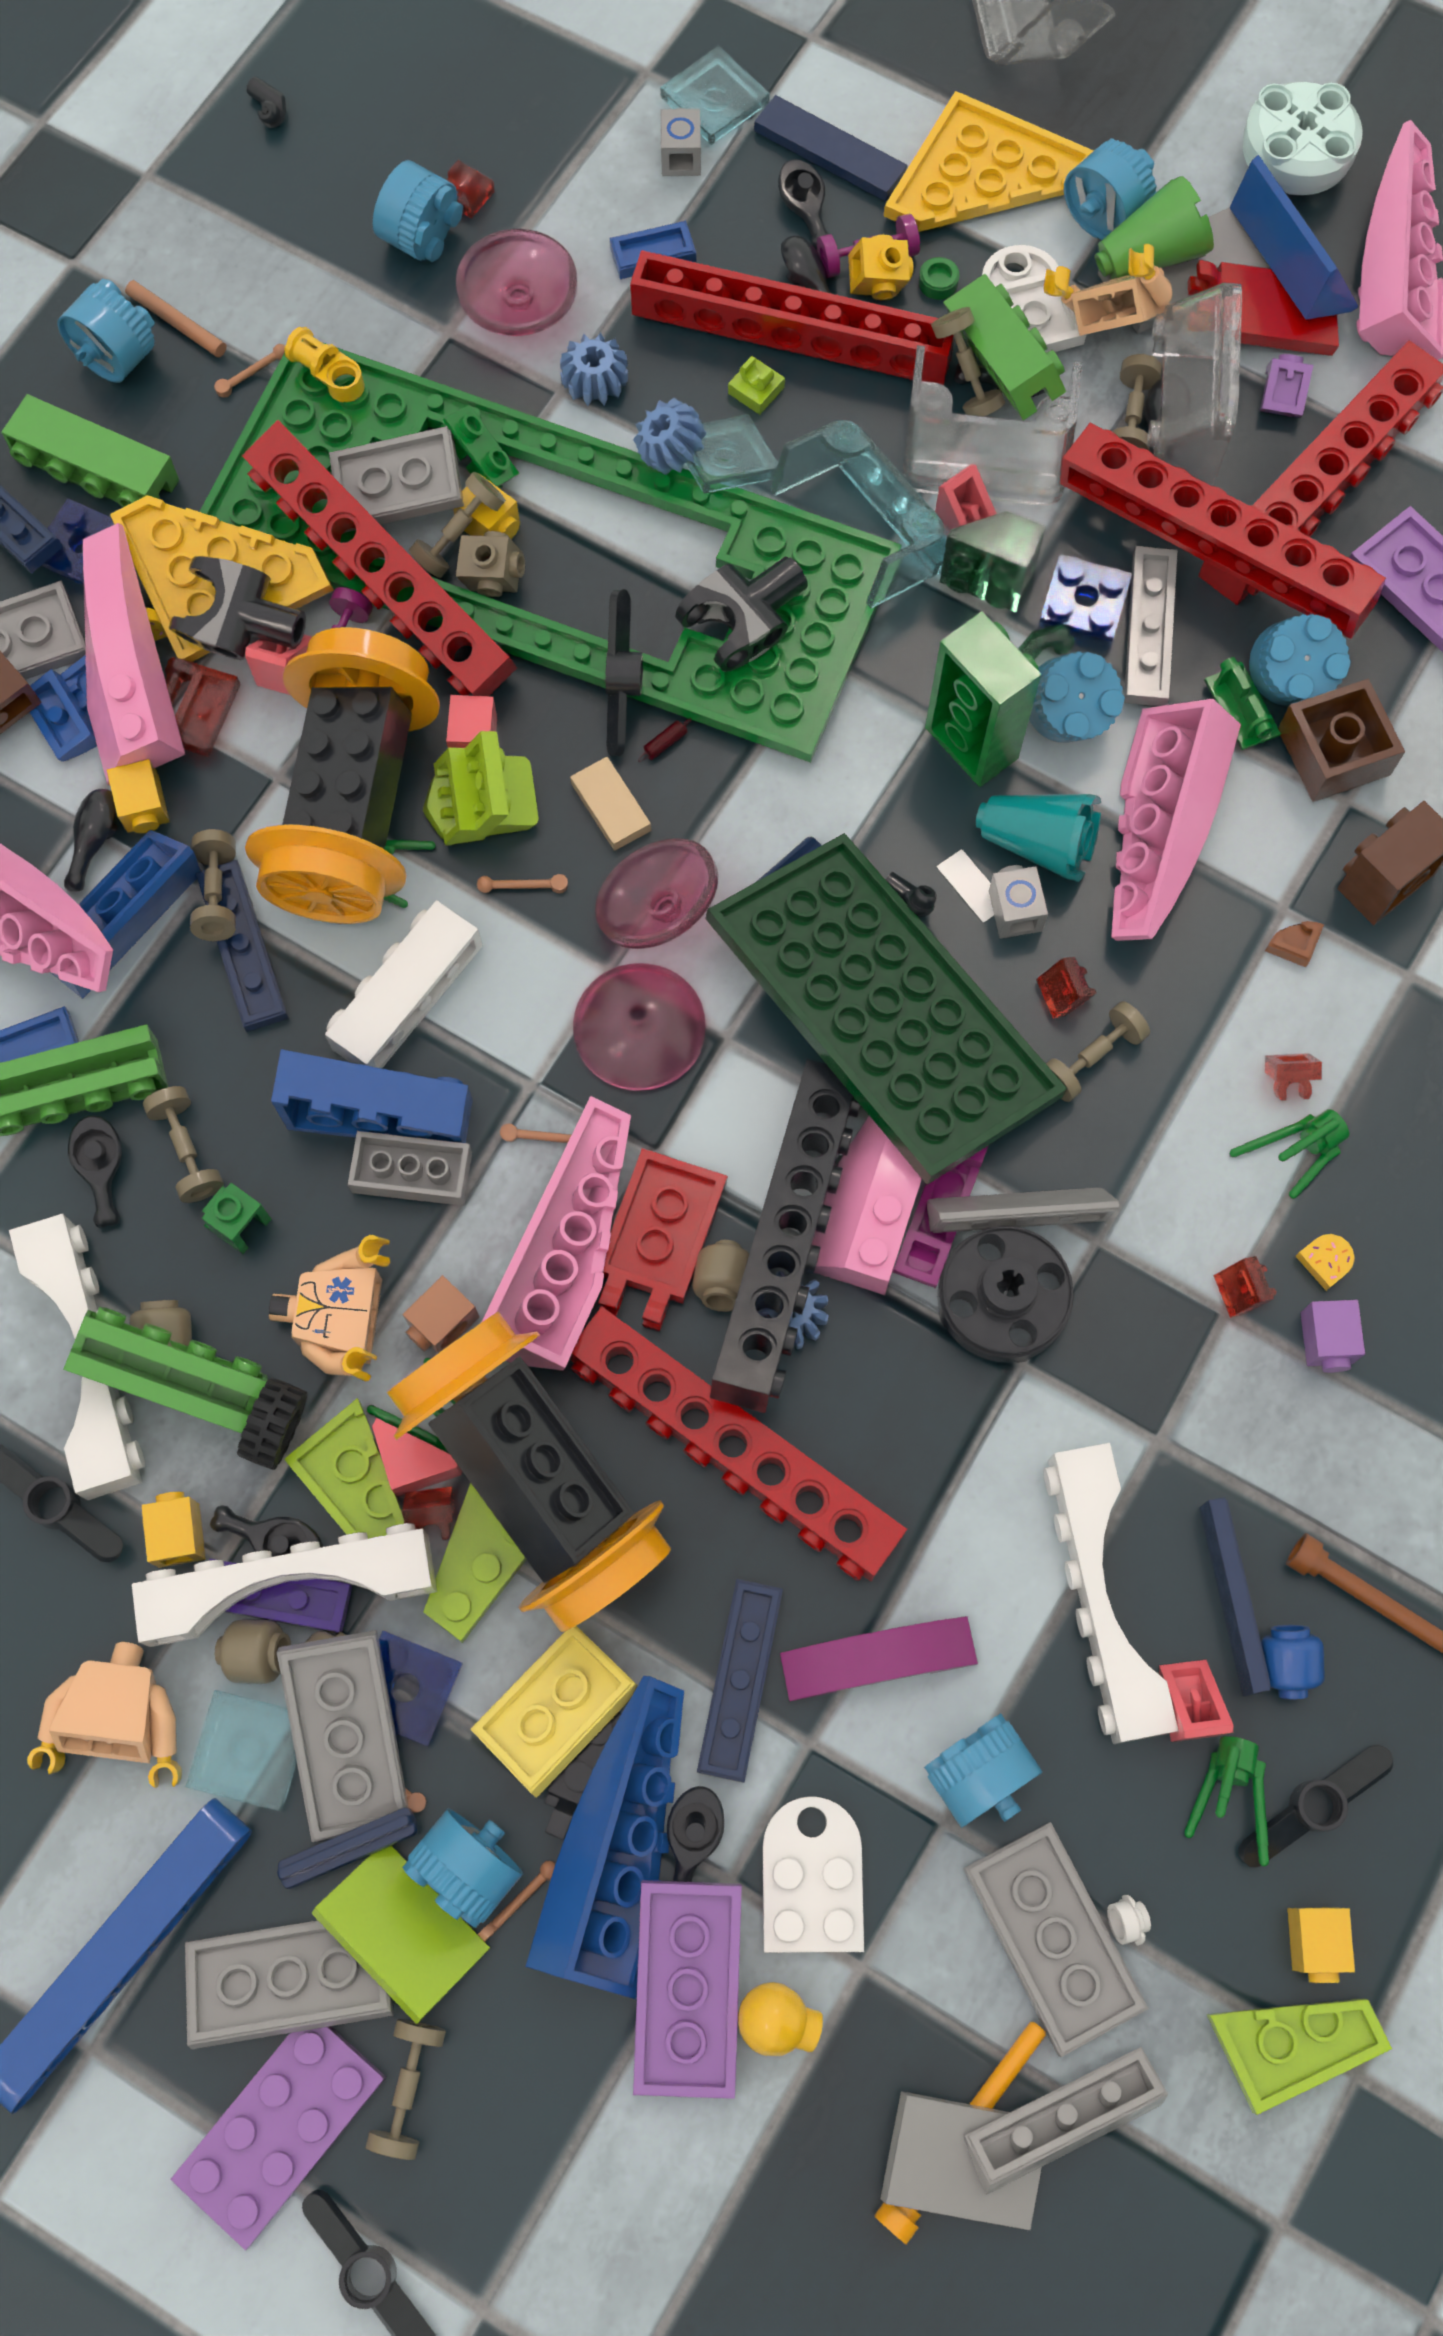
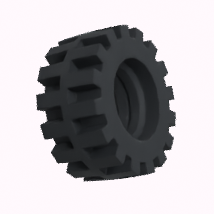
[237,1378,307,1470]

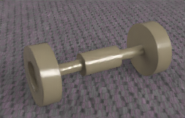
[931,307,1005,420]
[1112,354,1162,450]
[409,472,506,578]
[190,829,236,941]
[1046,1001,1150,1102]
[143,1086,224,1203]
[365,2019,446,2160]

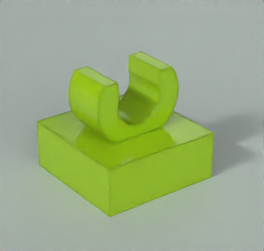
[728,356,785,415]

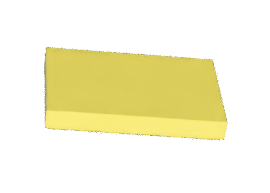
[470,1626,638,1798]

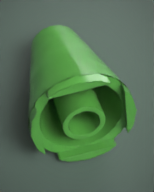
[1095,176,1214,279]

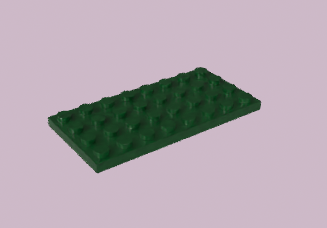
[705,833,1067,1185]

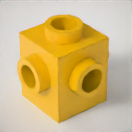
[848,235,913,300]

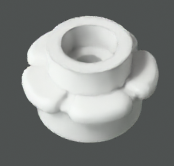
[1107,1895,1151,1946]

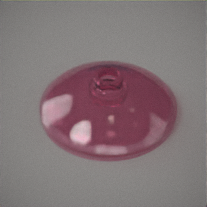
[456,229,578,336]
[595,838,719,949]
[573,963,706,1090]

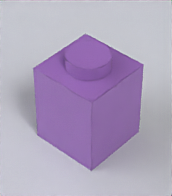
[1300,1300,1365,1373]

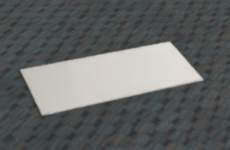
[936,849,994,923]

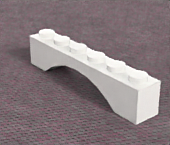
[9,1214,145,1500]
[1043,1443,1179,1744]
[132,1523,437,1647]

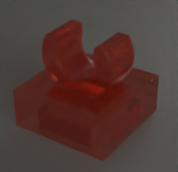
[446,160,495,218]
[1036,957,1097,1018]
[1265,1053,1322,1101]
[1213,1256,1277,1318]
[402,1486,455,1540]

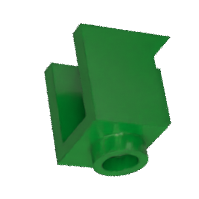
[202,1182,271,1254]

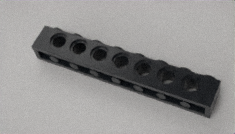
[710,1059,861,1413]

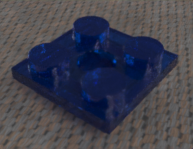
[41,498,115,585]
[1039,554,1132,642]
[379,1630,463,1747]

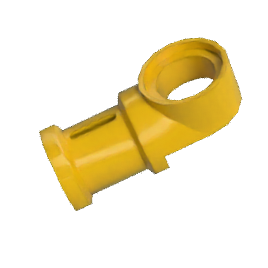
[284,327,365,402]

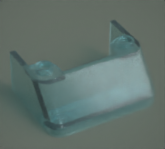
[770,419,961,608]

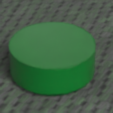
[919,257,960,300]

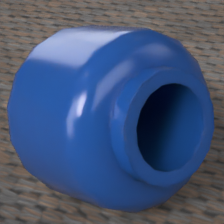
[1260,1625,1325,1699]

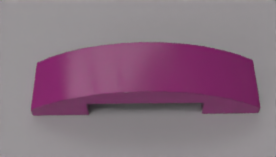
[893,1145,989,1288]
[780,1616,978,1702]

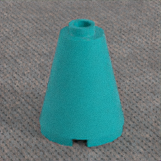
[976,794,1101,882]

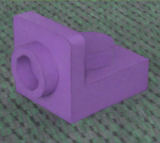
[1260,354,1314,418]

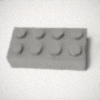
[348,1131,472,1206]

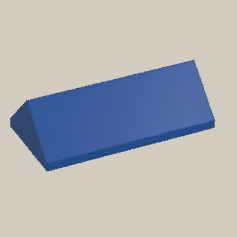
[1229,155,1359,319]
[50,830,201,999]

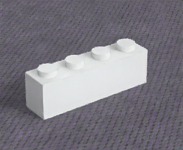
[325,900,483,1068]

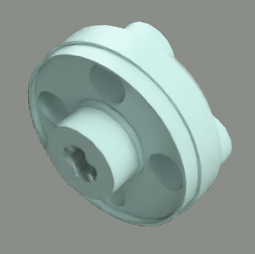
[1243,82,1362,195]

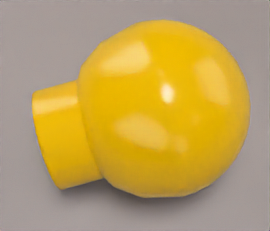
[738,1982,823,2056]

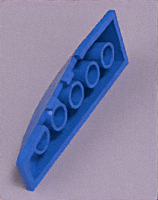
[525,1675,684,1999]

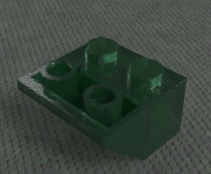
[939,511,1046,612]

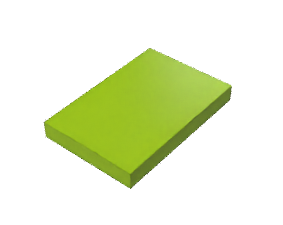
[311,1846,490,2024]

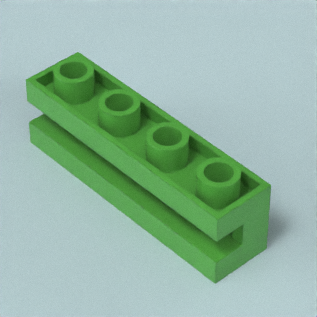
[943,274,1067,420]
[1,394,179,507]
[0,1024,168,1136]
[63,1307,268,1433]

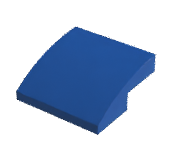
[30,655,97,762]

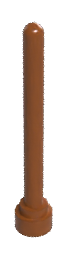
[1286,1533,1443,1653]

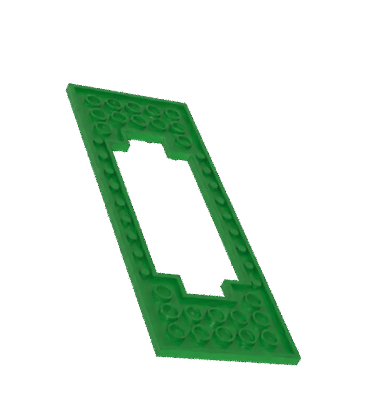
[199,339,902,763]

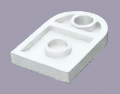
[982,245,1086,353]
[763,1797,864,1952]

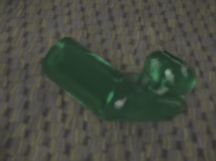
[1017,624,1075,661]

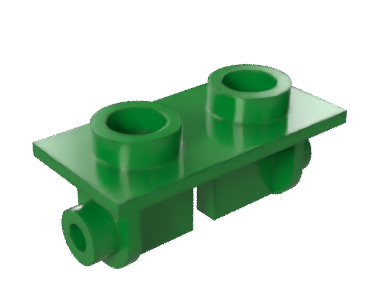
[439,405,520,489]
[1204,657,1281,750]

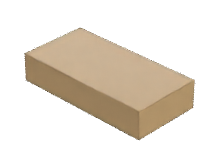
[570,757,651,851]

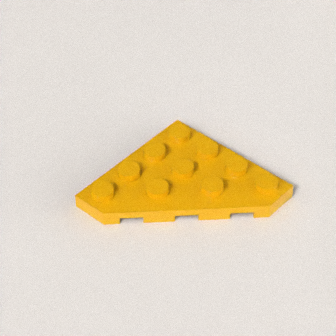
[884,91,1094,232]
[110,495,334,665]

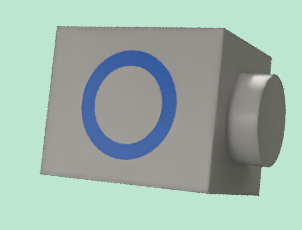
[661,108,701,176]
[989,865,1048,939]

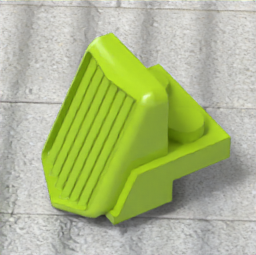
[423,731,539,845]

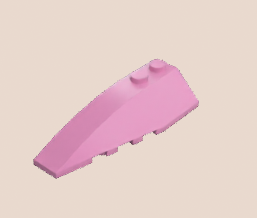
[1357,120,1443,360]
[83,523,185,785]
[1112,699,1241,941]
[0,844,113,992]
[482,1096,631,1371]
[813,1116,922,1295]

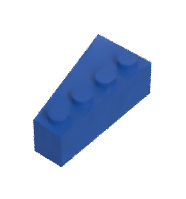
[271,1049,473,1143]

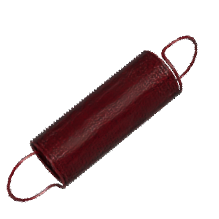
[638,718,692,762]

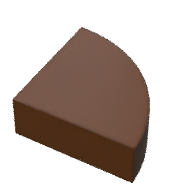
[1265,921,1324,967]

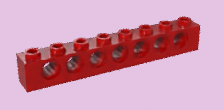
[630,250,955,387]
[1198,340,1443,606]
[242,420,517,696]
[1060,422,1386,639]
[570,1307,907,1581]

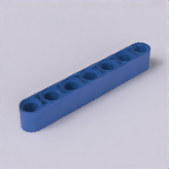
[0,1798,252,2114]

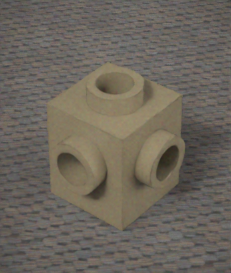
[456,531,525,597]

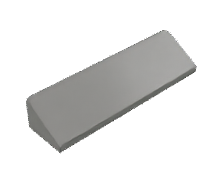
[927,1188,1120,1233]
[964,2047,1168,2194]

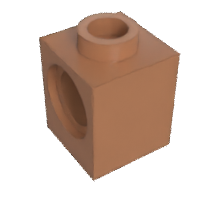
[402,1275,480,1353]

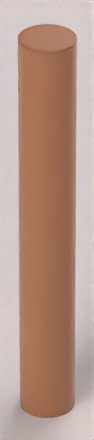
[125,280,226,357]

